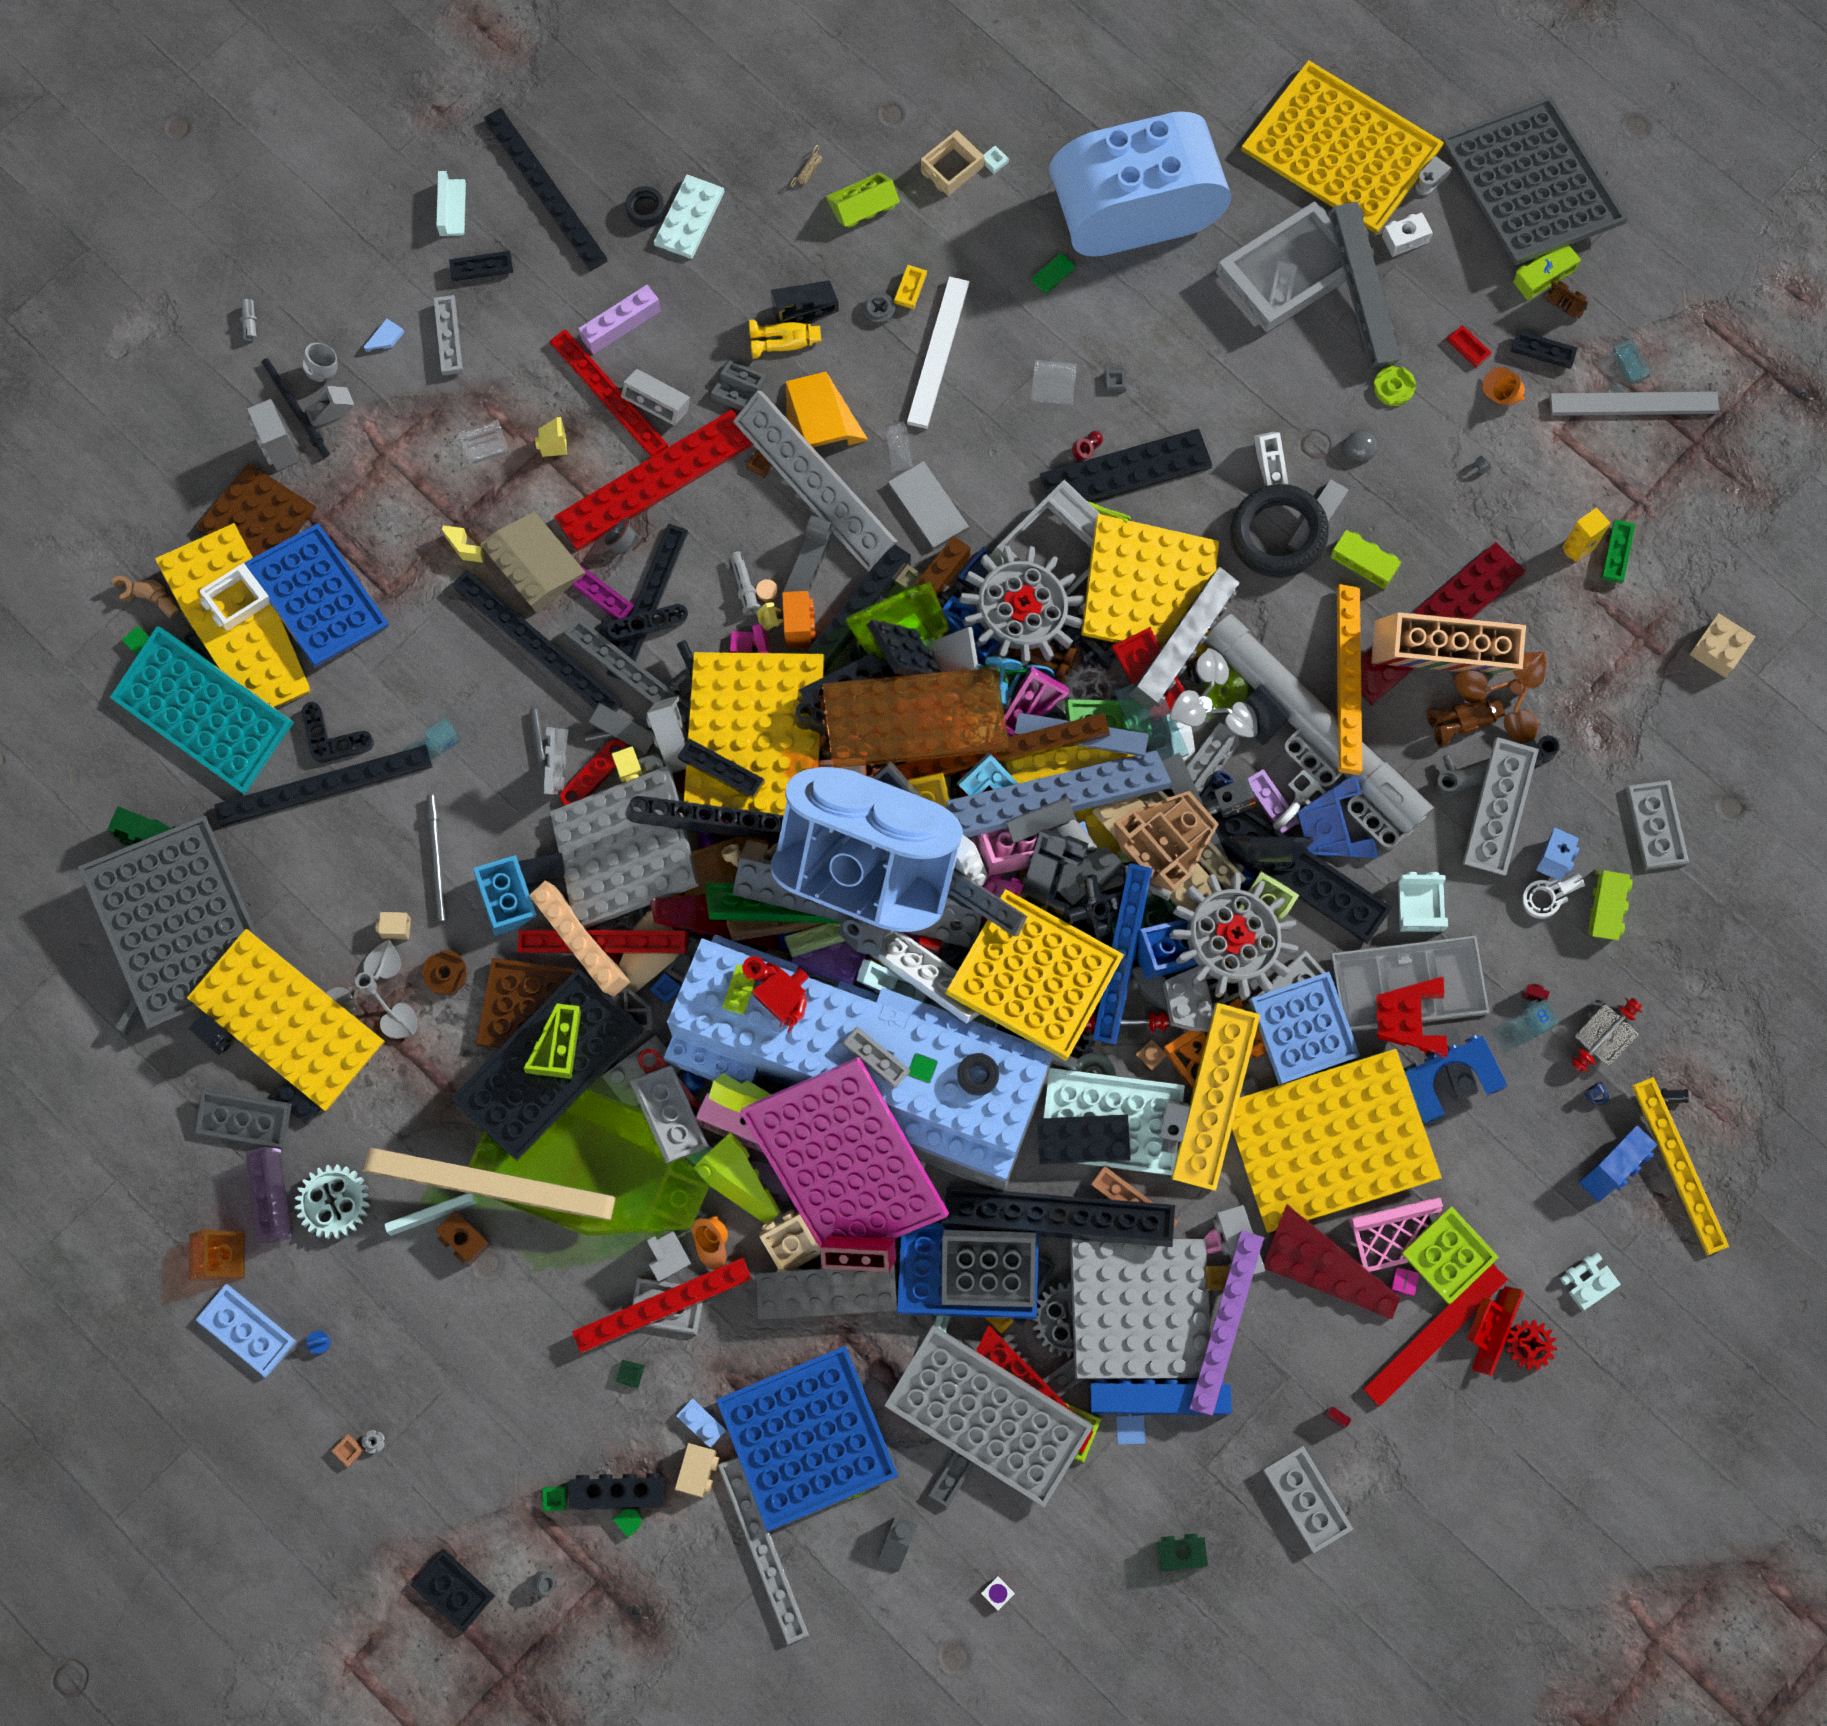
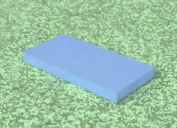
[196,1284,297,1378]

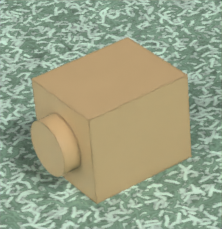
[376,912,411,940]

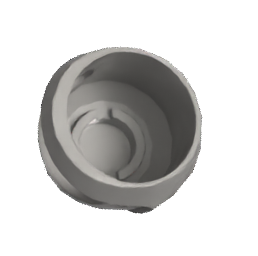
[303,343,338,382]

